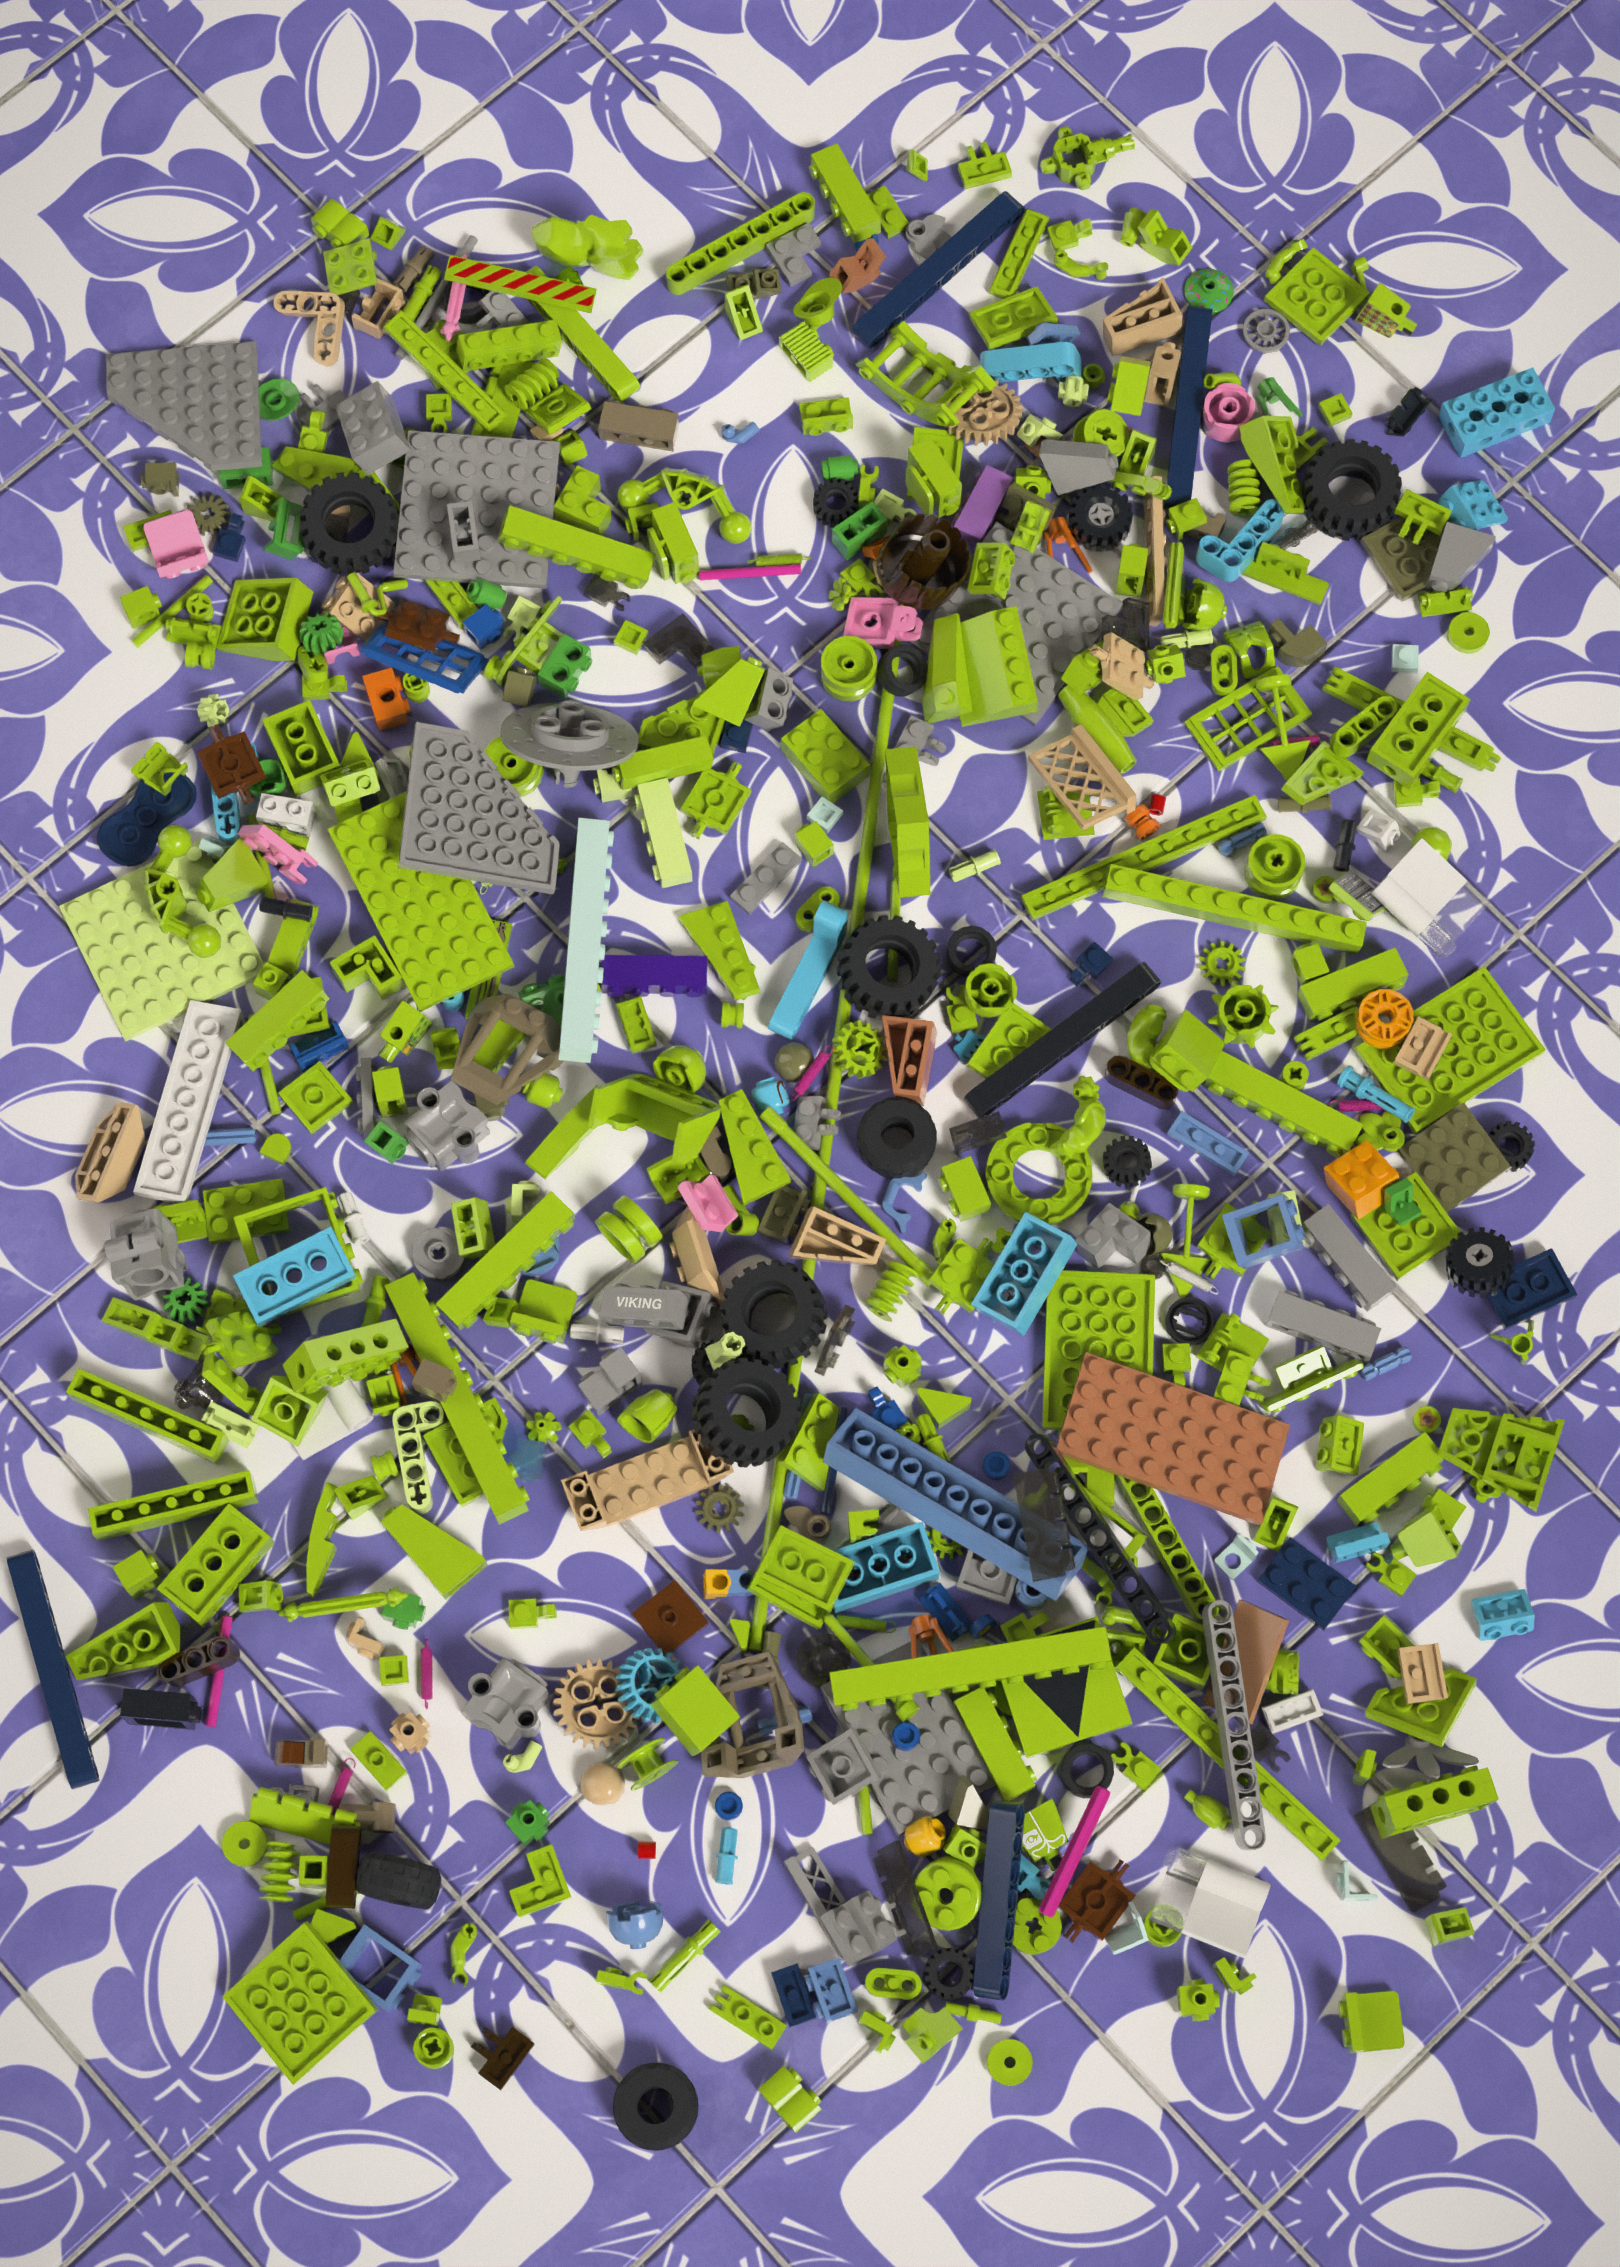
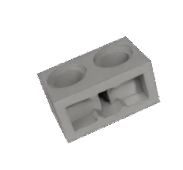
[744,667,793,731]

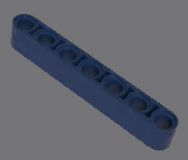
[973,1800,1025,2001]

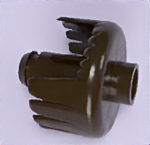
[877,514,971,610]

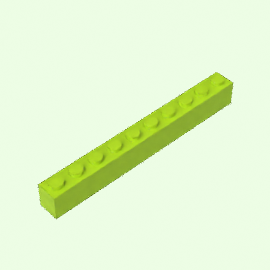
[1102,864,1367,955]
[384,1272,530,1525]
[829,1627,1112,1711]

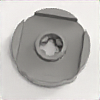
[412,1227,465,1282]

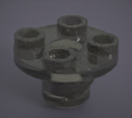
[173,1360,223,1411]
[795,1633,851,1688]

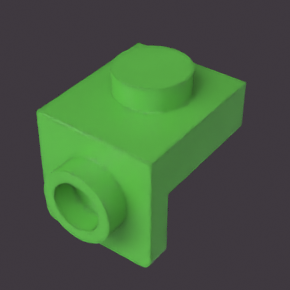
[1384,1178,1421,1226]

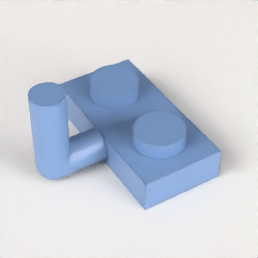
[1025,322,1080,346]

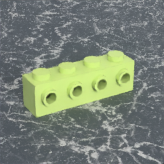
[634,778,693,888]

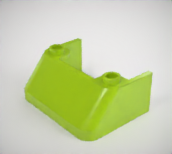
[588,1073,721,1163]

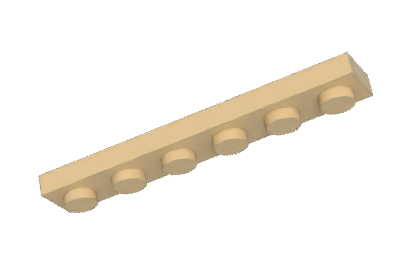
[1144,476,1167,627]

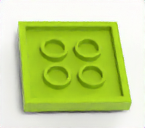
[1264,247,1370,346]
[1350,1172,1461,1281]

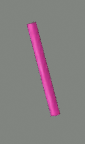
[699,564,801,581]
[205,1616,233,1727]

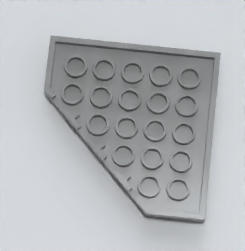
[106,341,262,471]
[398,722,560,894]

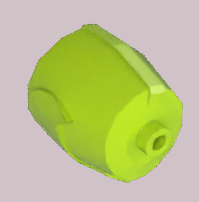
[697,646,742,688]
[617,1389,677,1443]
[1265,1649,1299,1695]

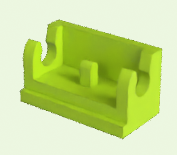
[848,1509,879,1545]

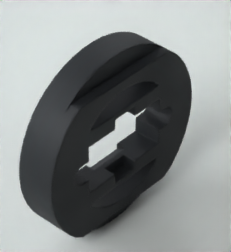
[1165,1297,1214,1346]

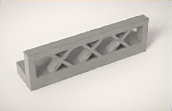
[784,1847,846,1962]

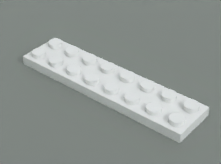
[133,1000,243,1203]

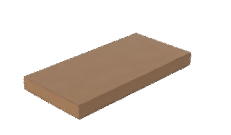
[1202,1599,1289,1725]

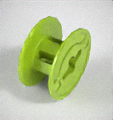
[1073,409,1129,457]
[617,1737,678,1791]

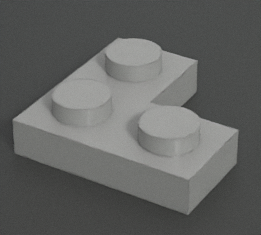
[766,223,821,287]

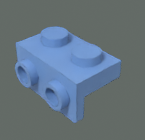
[804,1957,858,2024]

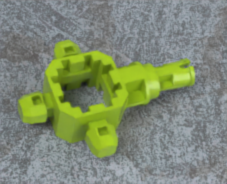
[1040,126,1135,191]

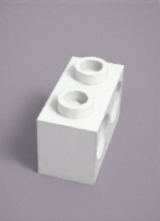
[256,793,316,837]

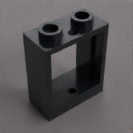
[120,1688,202,1730]

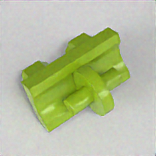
[1010,500,1052,553]

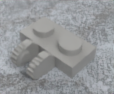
[475,291,530,330]
[300,384,347,432]
[895,715,947,767]
[793,1096,841,1150]

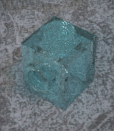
[510,1439,547,1483]

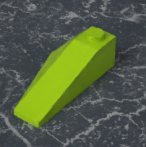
[1239,416,1304,514]
[65,1602,180,1680]

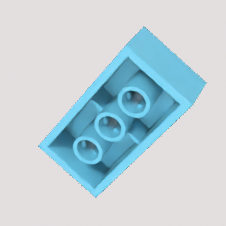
[971,1212,1078,1337]
[833,1522,940,1613]

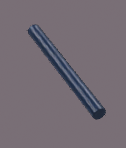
[820,1407,848,1515]

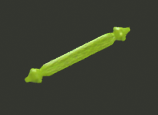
[278,1587,408,1622]

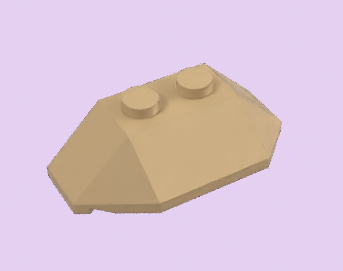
[75,1101,146,1203]
[669,1205,726,1306]

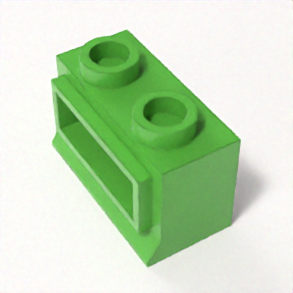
[263,497,305,560]

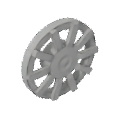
[1243,309,1290,354]

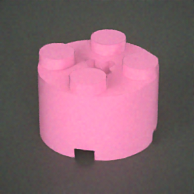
[1201,383,1255,443]

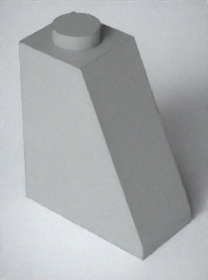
[1039,439,1119,495]
[1427,522,1496,592]

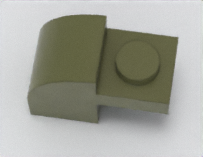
[1268,618,1327,667]

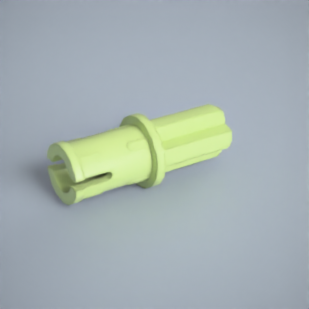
[1161,629,1213,650]
[948,849,1001,882]

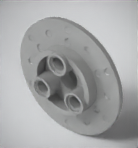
[500,700,639,788]

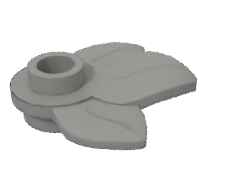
[906,214,951,259]

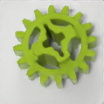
[831,1020,887,1079]

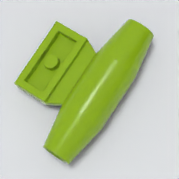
[1058,685,1154,774]

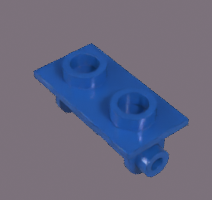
[919,1583,972,1643]

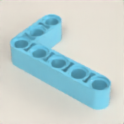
[768,900,848,1040]

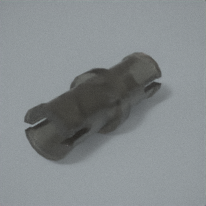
[1267,518,1318,550]

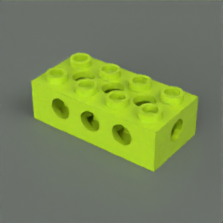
[1366,672,1471,789]
[283,1318,408,1394]
[157,1504,275,1628]
[1370,1765,1499,1839]

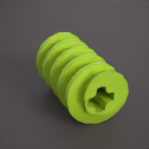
[505,358,559,411]
[1227,459,1261,518]
[865,1261,919,1322]
[258,1842,301,1903]

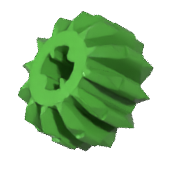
[299,612,344,656]
[162,1278,209,1324]

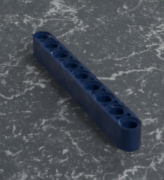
[852,191,1025,349]
[1164,306,1213,509]
[6,1549,100,1790]

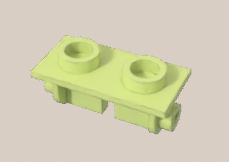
[200,1401,260,1449]

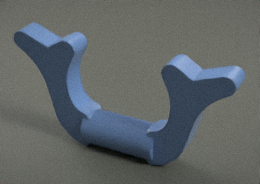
[882,1172,927,1234]

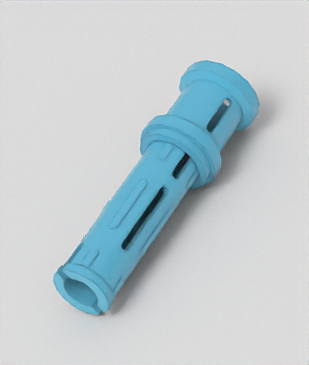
[1337,1065,1415,1123]

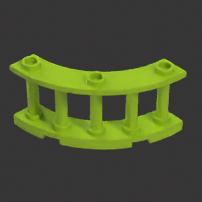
[855,320,997,427]

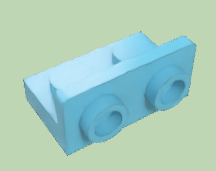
[1326,1523,1390,1564]
[1471,1589,1535,1641]

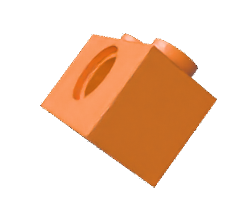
[362,667,411,731]

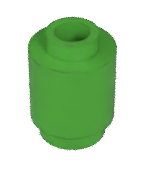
[821,455,858,483]
[467,578,507,610]

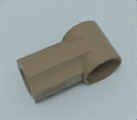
[340,1802,396,1834]

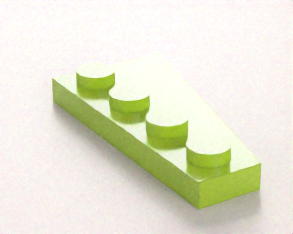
[718,1089,791,1206]

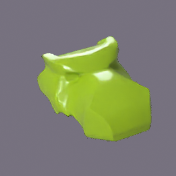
[531,215,644,280]

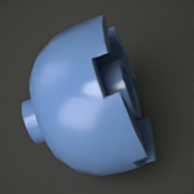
[606,1901,663,1950]

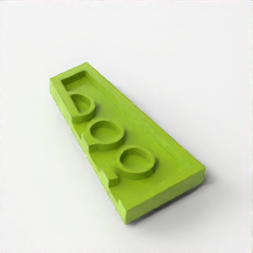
[678,901,760,1001]

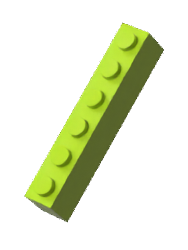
[497,505,655,589]
[1205,1051,1364,1158]
[436,1191,575,1331]
[66,1368,229,1464]
[87,1470,259,1541]

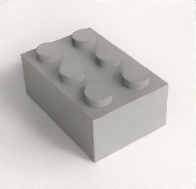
[335,380,411,475]

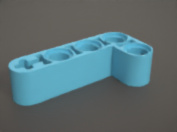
[980,342,1082,383]
[1196,499,1285,582]
[210,742,260,845]

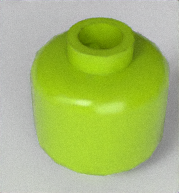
[522,1073,563,1108]

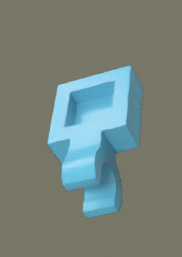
[1018,1854,1051,1901]

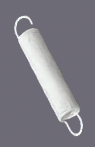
[1159,1260,1219,1294]

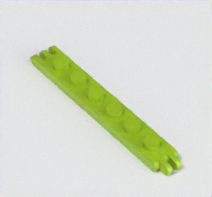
[1322,667,1501,772]

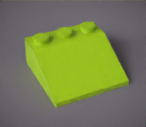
[216,578,314,661]

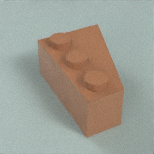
[882,1015,938,1106]

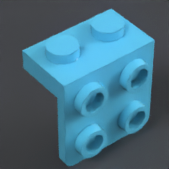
[1435,480,1508,531]

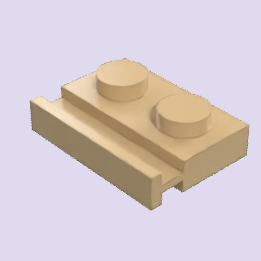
[1393,1016,1452,1081]
[1397,1643,1448,1704]

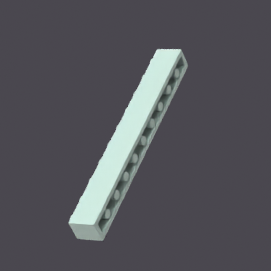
[558,818,614,1063]

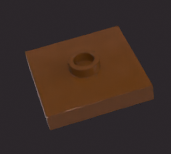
[632,1580,709,1655]

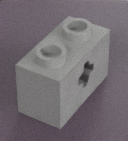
[447,501,481,563]

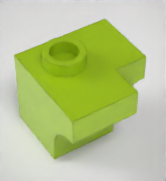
[902,2007,963,2064]

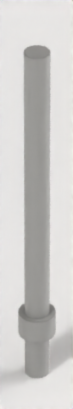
[395,235,478,360]

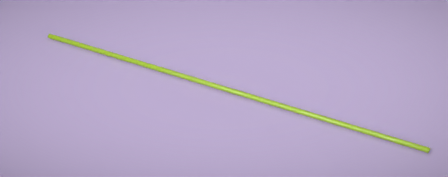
[748,605,903,1652]

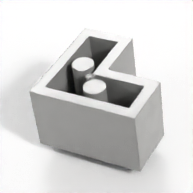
[1075,1203,1154,1269]
[578,1347,642,1416]

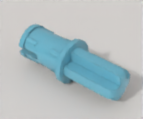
[715,1827,738,1885]

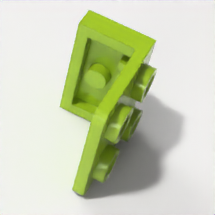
[510,1279,578,1344]
[1338,1991,1405,2054]

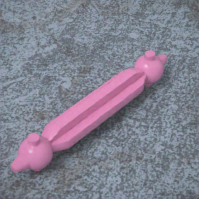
[441,254,467,342]

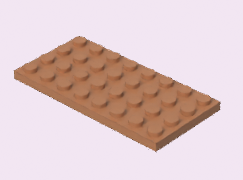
[1056,1352,1290,1526]

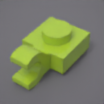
[1047,219,1093,253]
[298,410,329,453]
[858,465,879,511]
[302,673,348,701]
[1393,778,1441,808]
[1162,1343,1192,1387]
[568,1410,612,1459]
[509,1598,557,1629]
[999,1610,1050,1643]
[596,1967,647,1995]

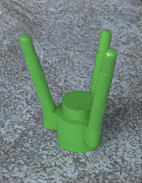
[1256,377,1303,417]

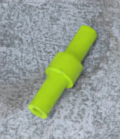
[945,2002,1002,2024]

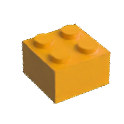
[1324,1140,1400,1220]

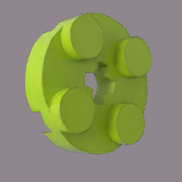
[1013,1897,1062,1955]

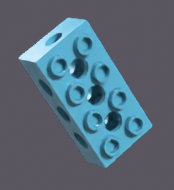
[1438,367,1555,458]
[233,1227,356,1327]

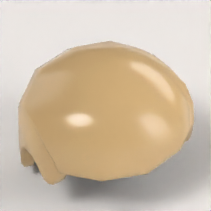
[580,1763,625,1806]

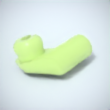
[503,1740,542,1773]

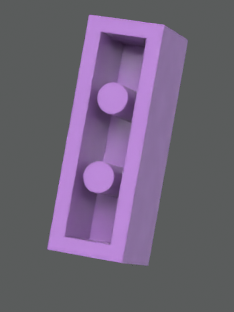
[951,465,1014,548]

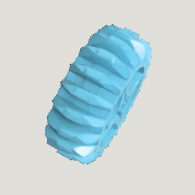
[615,1648,682,1723]

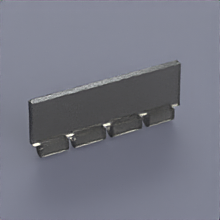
[1013,1469,1076,1582]
[1353,1801,1447,1914]
[873,1840,938,1958]

